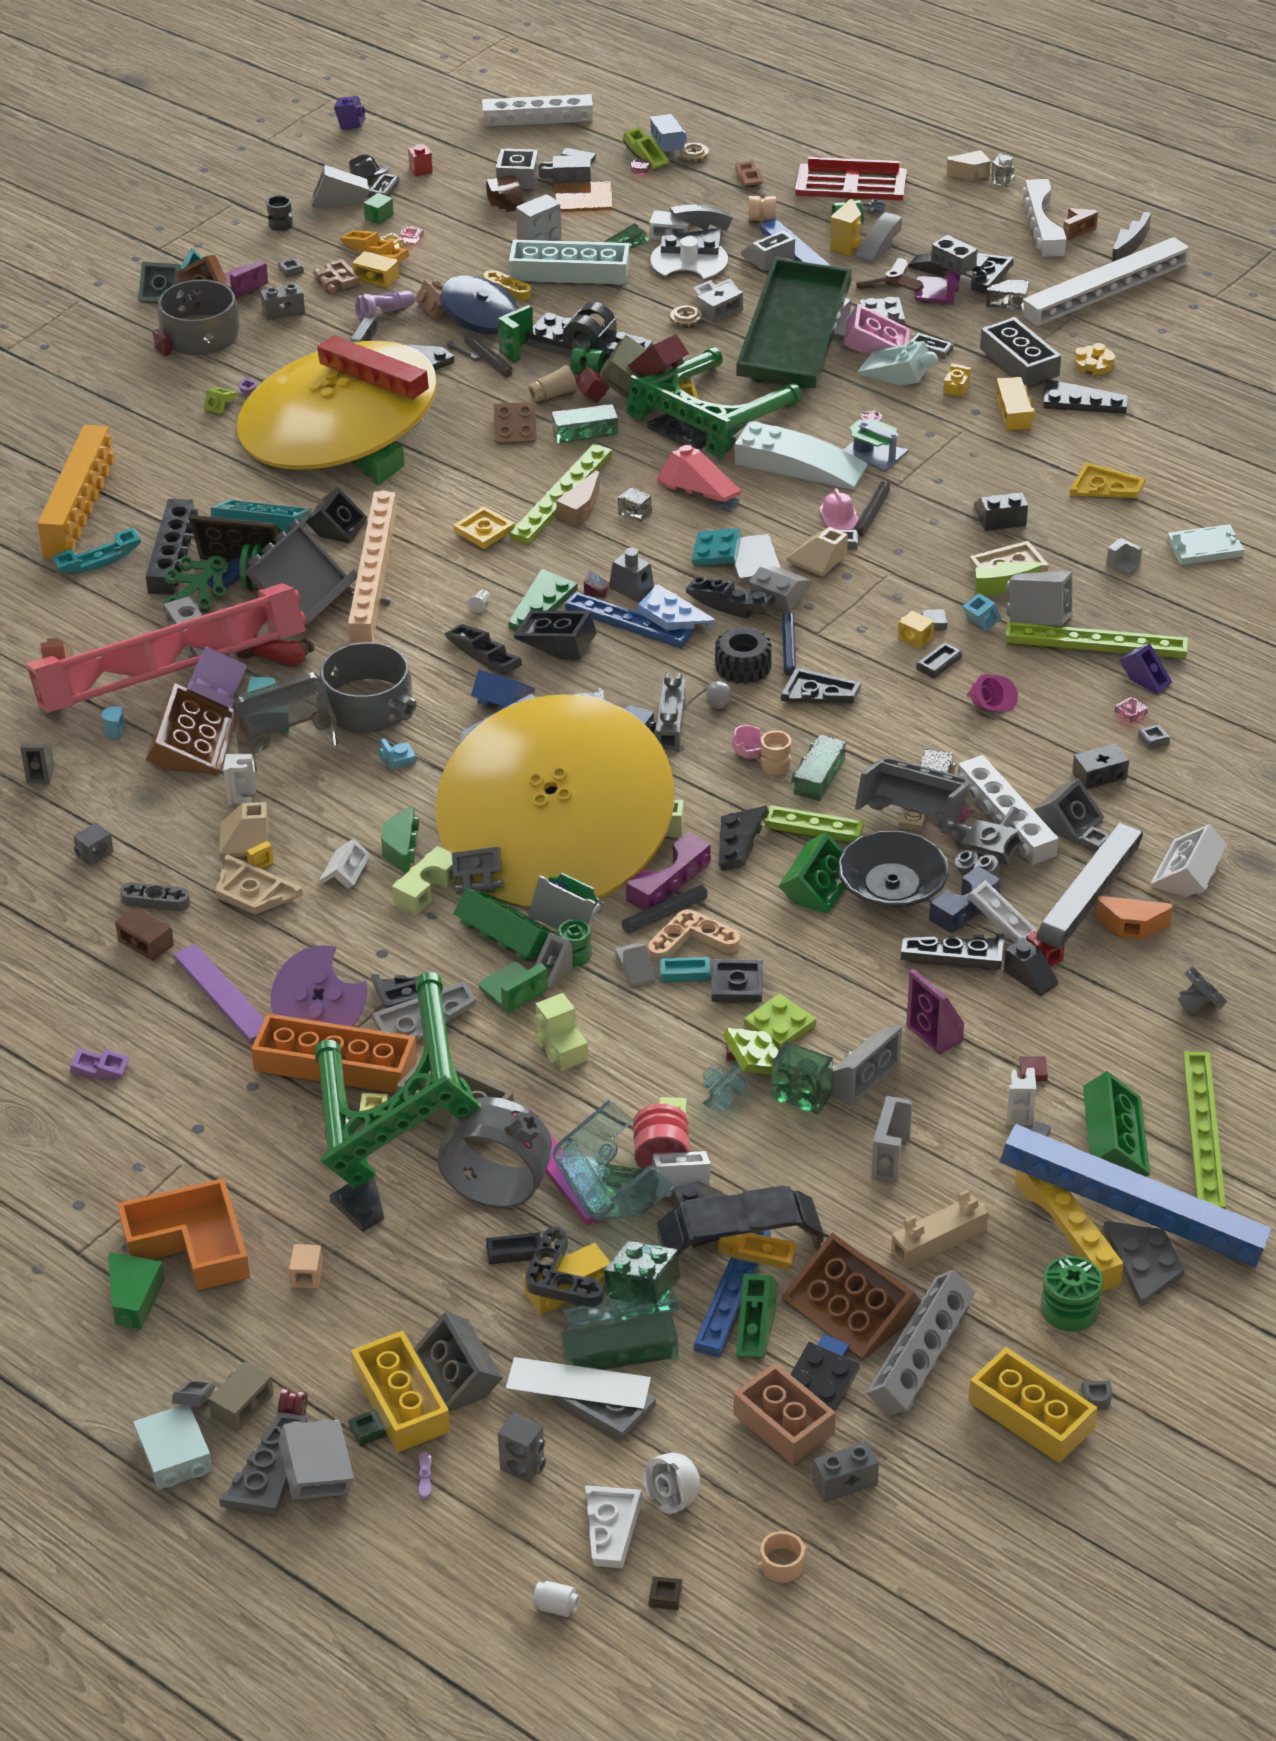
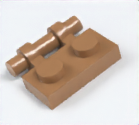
[313,259,360,294]

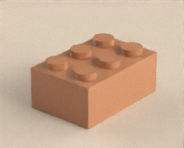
[733,1362,836,1465]

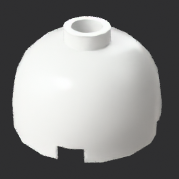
[643,1452,700,1514]

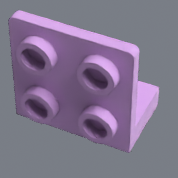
[186,647,247,708]

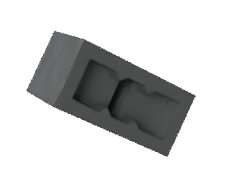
[931,235,977,275]
[498,1413,546,1483]

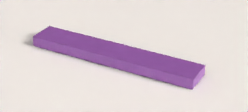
[174,944,264,1045]

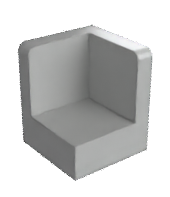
[1106,538,1142,575]

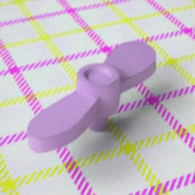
[419,1452,432,1499]

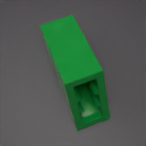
[108,1252,165,1329]

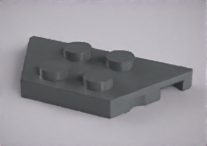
[1103,1221,1184,1306]

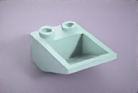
[857,341,938,386]

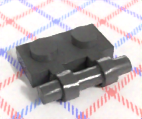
[452,847,504,895]

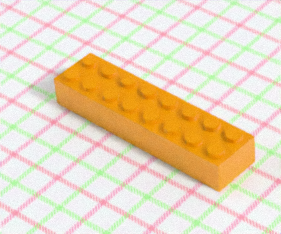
[37,424,115,559]

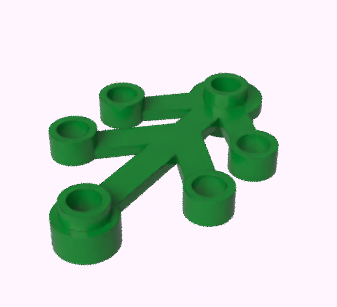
[163,556,228,612]

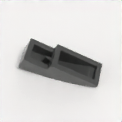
[669,205,733,231]

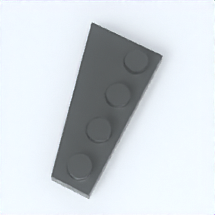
[219,1412,308,1515]

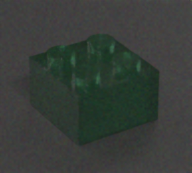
[771,1041,833,1115]
[604,1241,680,1307]

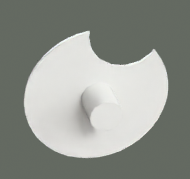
[650,237,728,279]

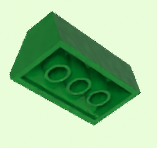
[453,888,558,961]
[1083,1071,1150,1177]

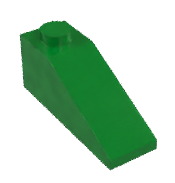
[736,1274,778,1358]

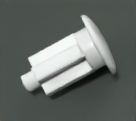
[467,589,490,614]

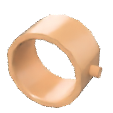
[757,1531,808,1583]

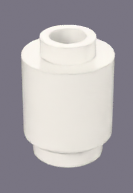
[533,1581,580,1617]

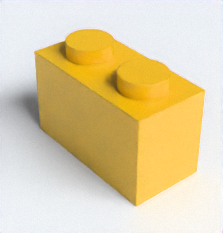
[352,251,399,288]

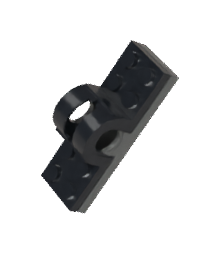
[527,302,653,364]

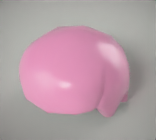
[732,725,762,759]

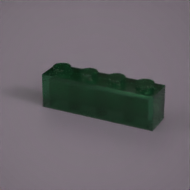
[561,1314,678,1370]

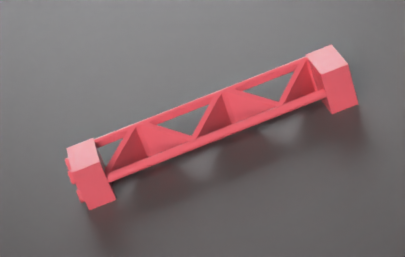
[26,583,307,713]

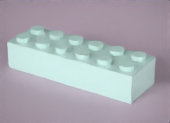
[509,240,630,285]

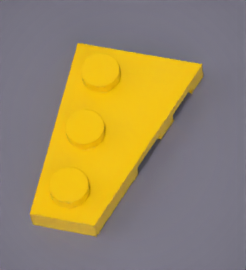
[1069,462,1146,498]

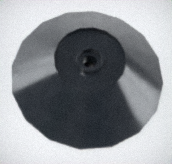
[837,831,949,907]

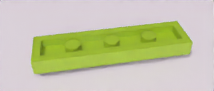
[765,805,864,842]

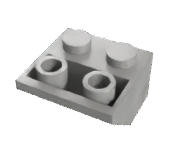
[741,231,795,271]

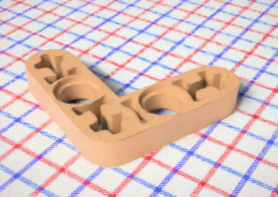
[648,910,740,962]

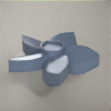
[863,199,886,213]
[716,497,740,511]

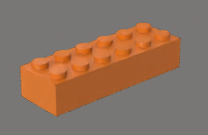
[251,1013,417,1094]

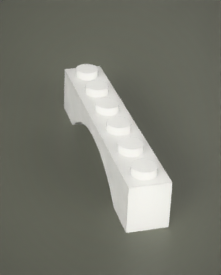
[1022,179,1066,257]

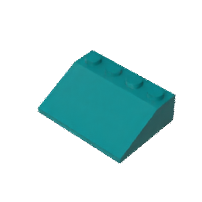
[210,499,312,534]

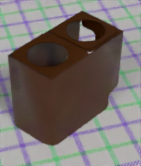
[486,175,523,212]

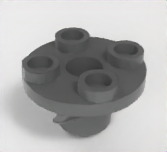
[1178,966,1228,1015]

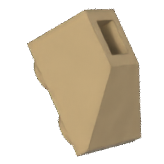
[786,527,848,577]
[219,802,269,858]

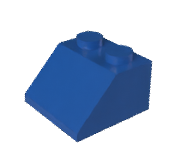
[471,670,535,710]

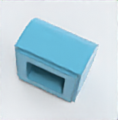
[102,706,125,739]

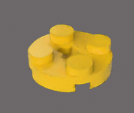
[1074,343,1115,375]

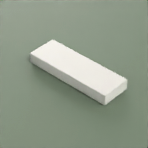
[967,880,1037,943]

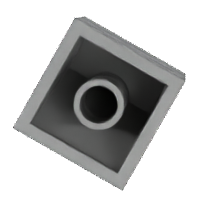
[1006,571,1073,626]

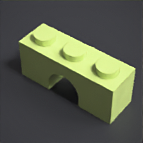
[392,846,458,916]

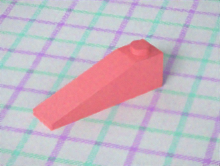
[657,445,741,502]

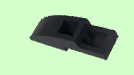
[685,577,775,618]

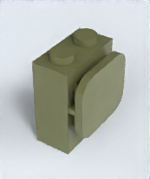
[600,335,649,398]

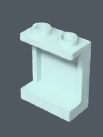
[133,1405,212,1490]

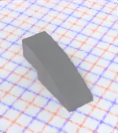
[856,212,902,263]

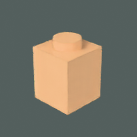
[289,1244,323,1289]

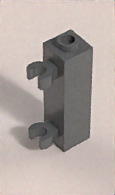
[656,672,686,750]

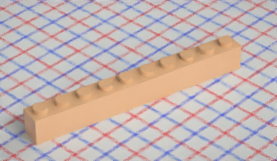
[348,491,397,644]

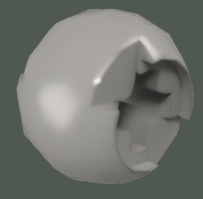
[707,681,730,710]

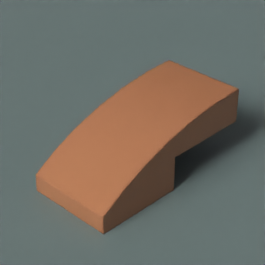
[735,160,763,186]

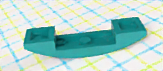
[52,527,141,573]

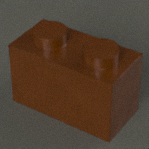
[115,906,174,961]

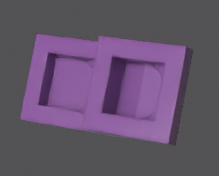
[69,1048,129,1079]

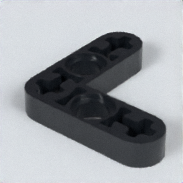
[525,1227,604,1307]

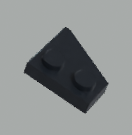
[329,1177,384,1232]

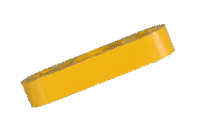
[484,270,531,301]

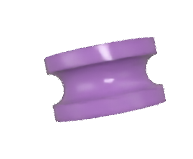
[239,379,257,396]

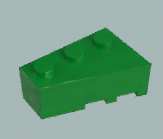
[350,442,404,486]

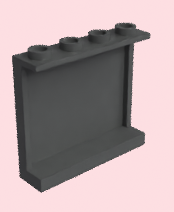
[244,517,358,626]

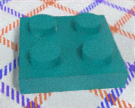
[692,528,741,566]

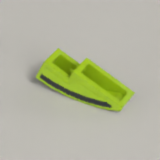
[622,126,670,169]

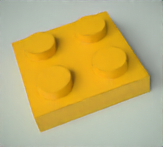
[453,506,514,549]

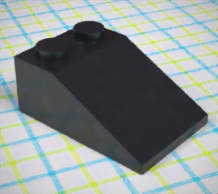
[513,610,597,660]

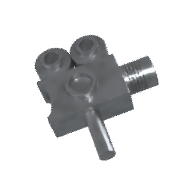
[951,806,1025,876]

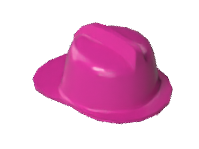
[967,674,1018,712]

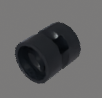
[266,195,293,231]

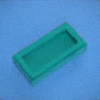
[660,957,711,982]

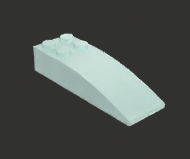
[735,421,868,490]

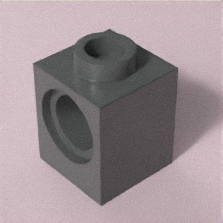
[73,823,114,865]

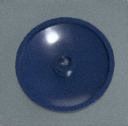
[440,275,518,334]

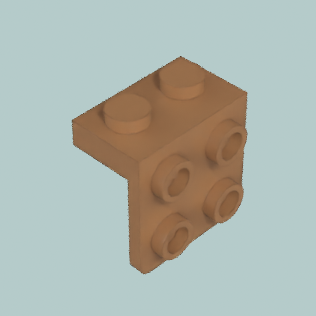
[415,280,444,320]
[494,402,537,443]

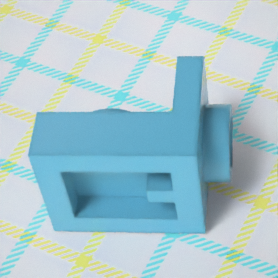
[378,738,416,770]

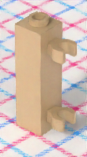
[891,1189,989,1270]

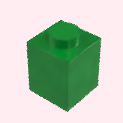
[364,193,394,225]

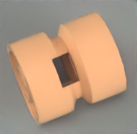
[749,196,776,221]
[761,730,791,775]

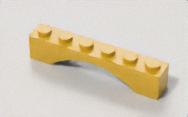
[1015,1170,1124,1292]

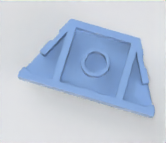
[638,585,715,630]

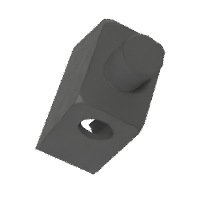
[609,548,654,603]

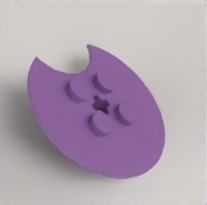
[270,945,367,1027]

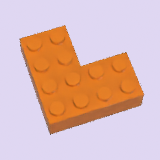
[117,1178,250,1291]

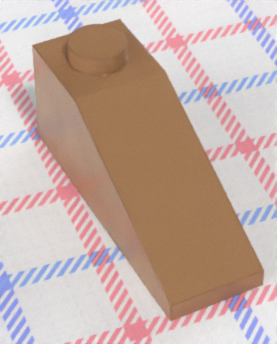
[556,471,600,527]

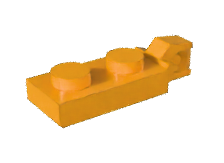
[718,1233,797,1270]

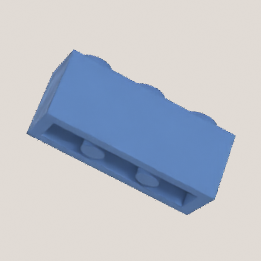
[650,114,687,152]

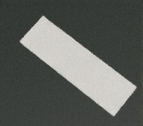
[506,1357,651,1409]

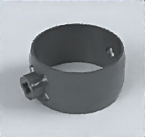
[157,280,239,355]
[319,642,417,733]
[438,1097,552,1208]

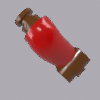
[235,634,315,666]

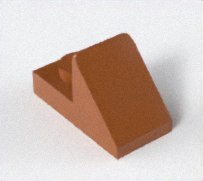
[1063,208,1098,241]

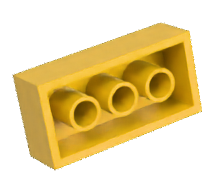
[351,1330,450,1453]
[968,1347,1097,1464]

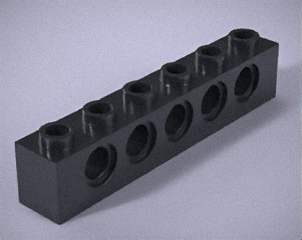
[146,499,198,595]

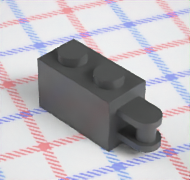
[538,155,591,184]

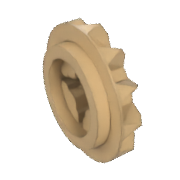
[679,143,709,162]
[670,305,702,327]

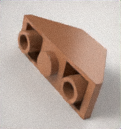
[40,638,74,660]

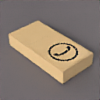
[898,808,928,832]

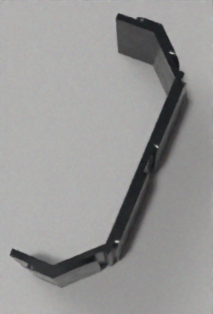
[657,1185,824,1276]

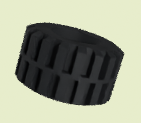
[715,627,772,684]

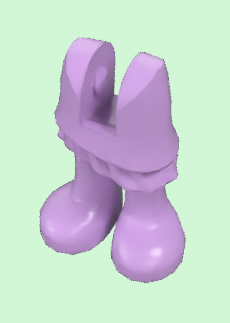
[355,291,415,319]

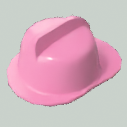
[820,488,858,530]

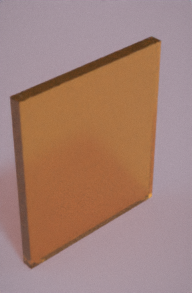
[554,181,613,212]

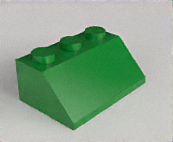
[779,832,845,914]

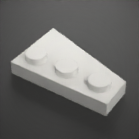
[585,1485,643,1568]

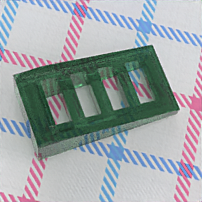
[604,223,648,249]

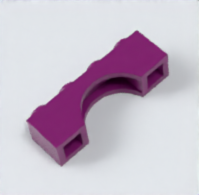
[626,832,711,910]

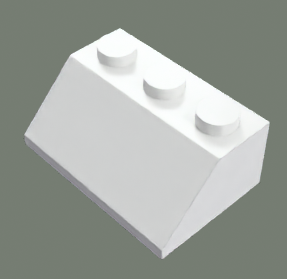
[1150,824,1227,897]

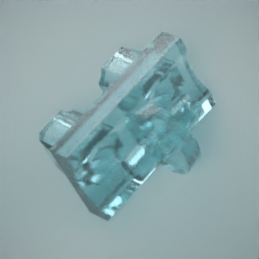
[703,1062,749,1111]

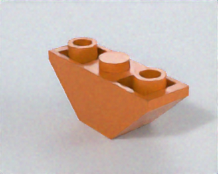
[1096,896,1172,939]

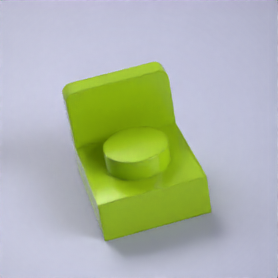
[204,388,236,414]

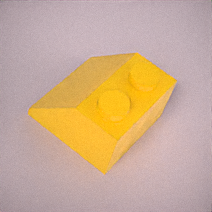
[830,199,862,256]

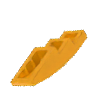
[340,230,410,263]

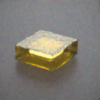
[380,232,405,248]

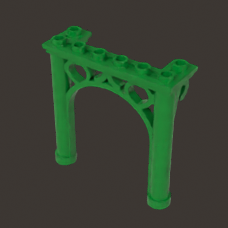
[626,347,802,459]
[314,972,481,1188]

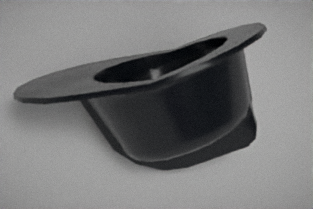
[349,154,390,179]

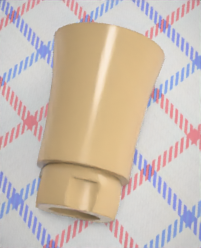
[528,365,577,402]

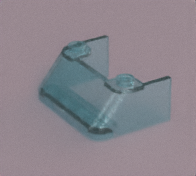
[553,1100,675,1220]

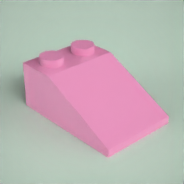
[843,304,910,353]

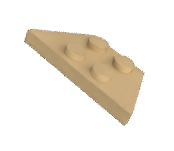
[215,854,303,915]

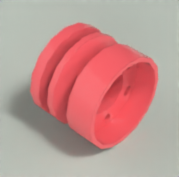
[633,1104,690,1173]

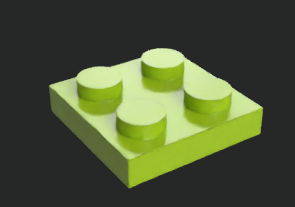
[744,993,816,1051]
[722,1028,788,1076]

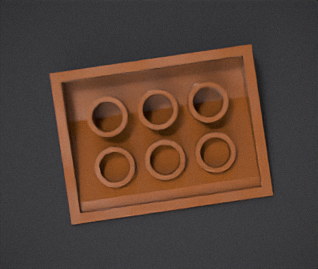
[145,683,238,774]
[781,1232,922,1360]

